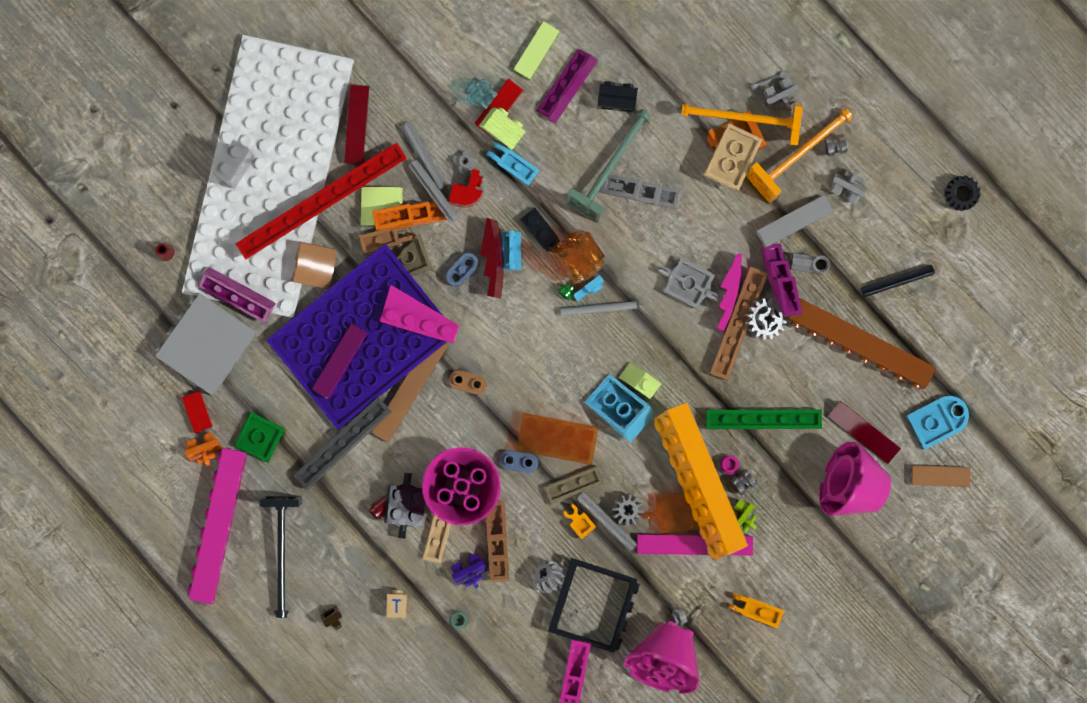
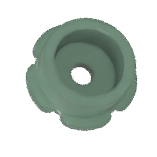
[449,611,468,630]

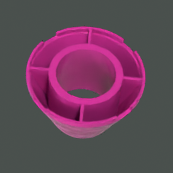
[819,441,891,516]

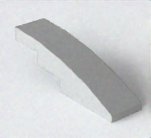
[600,175,682,209]
[756,195,834,248]

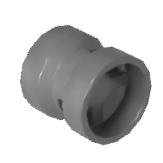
[824,134,847,157]
[731,469,757,495]

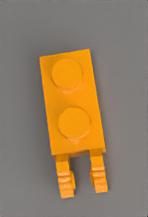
[727,593,784,629]

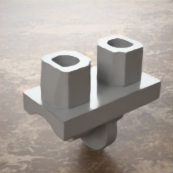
[763,78,799,112]
[831,170,867,204]

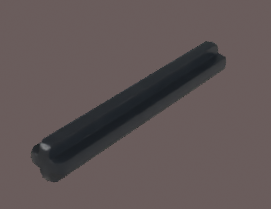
[861,265,935,297]

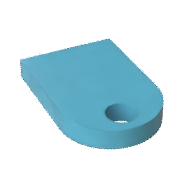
[906,396,969,450]

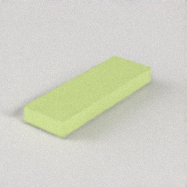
[514,21,560,80]

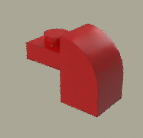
[449,169,483,208]

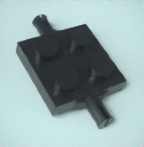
[384,473,425,539]

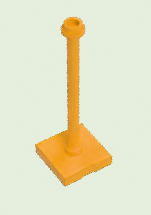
[681,101,803,145]
[746,108,853,204]

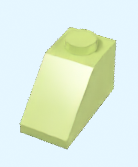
[619,363,661,400]

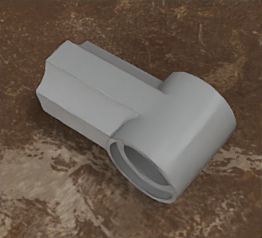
[791,253,830,275]

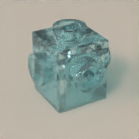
[463,77,497,109]

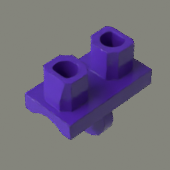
[451,554,488,589]

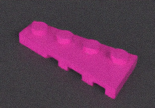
[380,285,460,344]

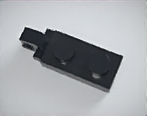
[520,208,563,257]

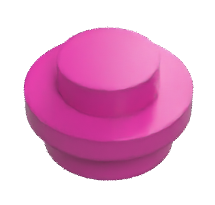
[720,455,739,474]

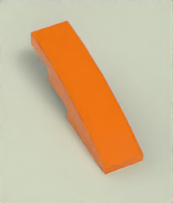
[372,200,448,231]

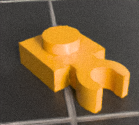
[563,504,596,539]

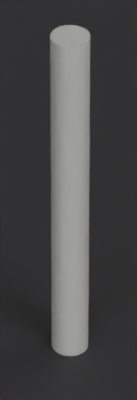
[560,301,637,316]

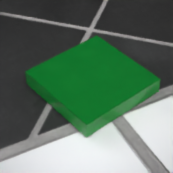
[234,412,285,463]

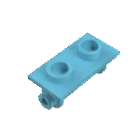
[502,231,521,270]

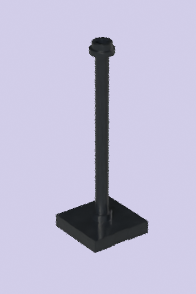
[260,496,302,618]

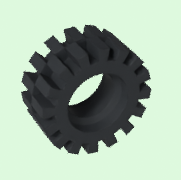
[944,175,981,211]

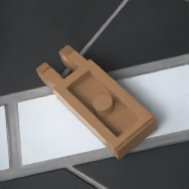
[358,227,414,255]

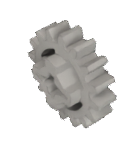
[745,298,787,339]

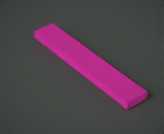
[637,535,753,556]

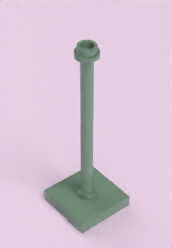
[565,109,650,223]

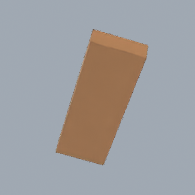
[911,466,971,487]

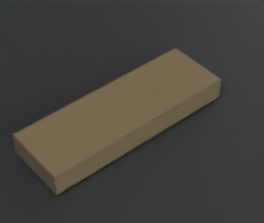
[543,466,604,505]

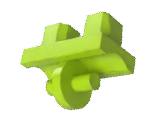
[734,499,757,533]

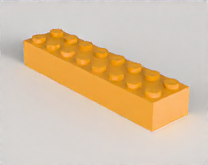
[654,403,748,561]

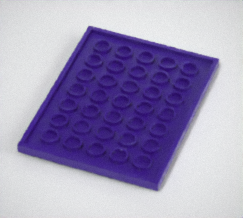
[266,244,458,430]

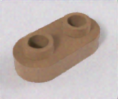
[449,370,487,395]

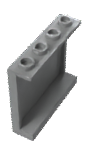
[155,293,257,396]

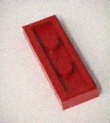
[474,78,524,136]

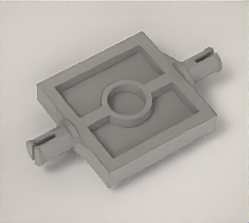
[659,258,720,309]

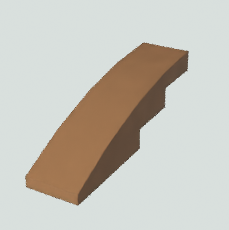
[486,501,509,583]

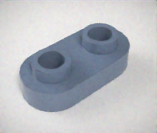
[446,253,479,287]
[500,451,538,473]

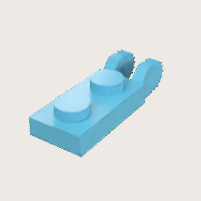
[486,141,539,186]

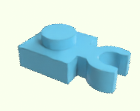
[574,275,604,302]

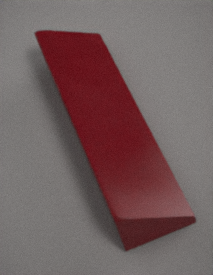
[827,401,901,464]

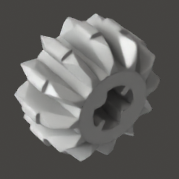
[612,494,645,527]
[531,560,565,594]

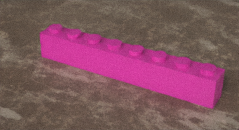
[187,448,247,604]

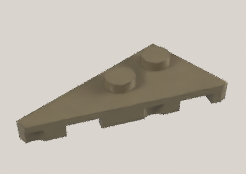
[397,234,433,277]

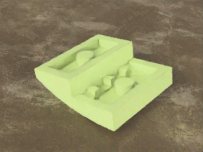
[361,187,403,226]

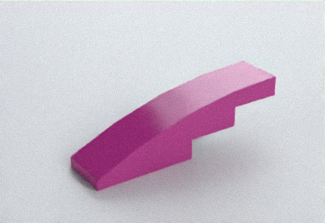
[716,252,742,332]
[559,640,591,703]

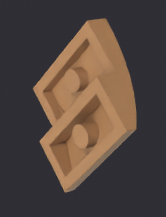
[291,241,337,289]

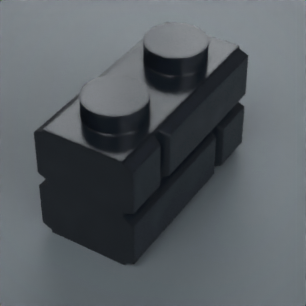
[597,81,638,113]

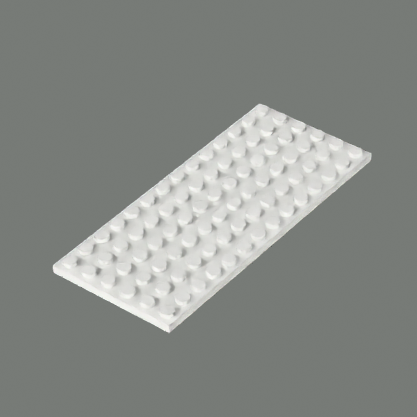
[182,35,354,318]

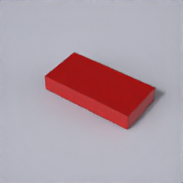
[182,391,213,434]

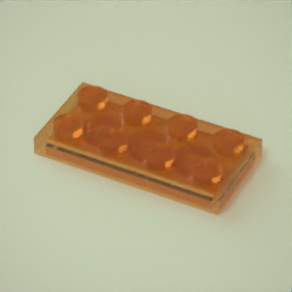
[516,413,599,465]

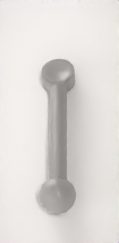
[750,71,787,90]

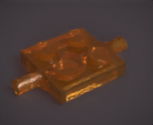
[644,492,698,534]

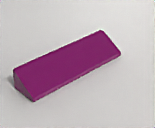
[536,48,597,123]
[198,267,276,323]
[312,324,368,399]

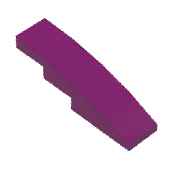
[760,243,802,317]

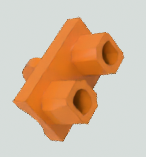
[185,432,223,467]

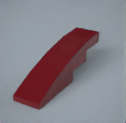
[344,84,370,165]
[480,218,504,299]

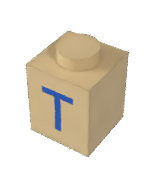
[386,590,408,618]

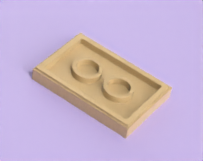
[704,123,763,191]

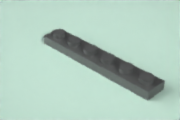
[294,397,392,490]

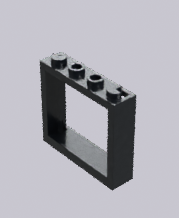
[548,558,640,653]

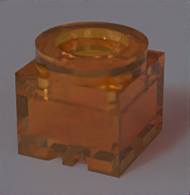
[547,229,605,284]

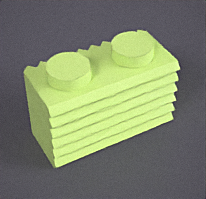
[479,107,525,150]

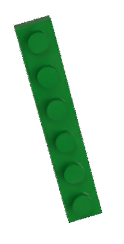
[706,409,822,430]

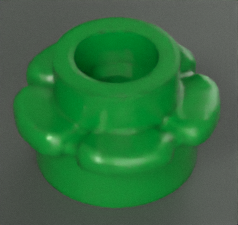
[558,283,575,301]

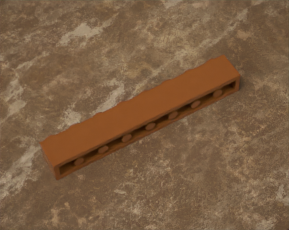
[787,298,937,390]

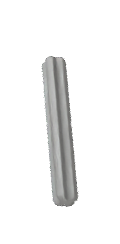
[401,122,446,190]
[409,160,459,223]
[577,492,637,551]

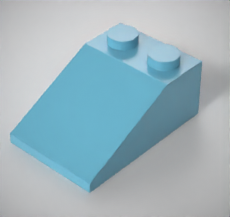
[584,374,656,443]

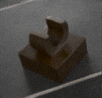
[320,605,342,630]

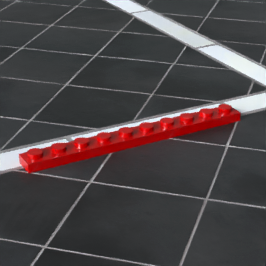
[235,143,407,260]

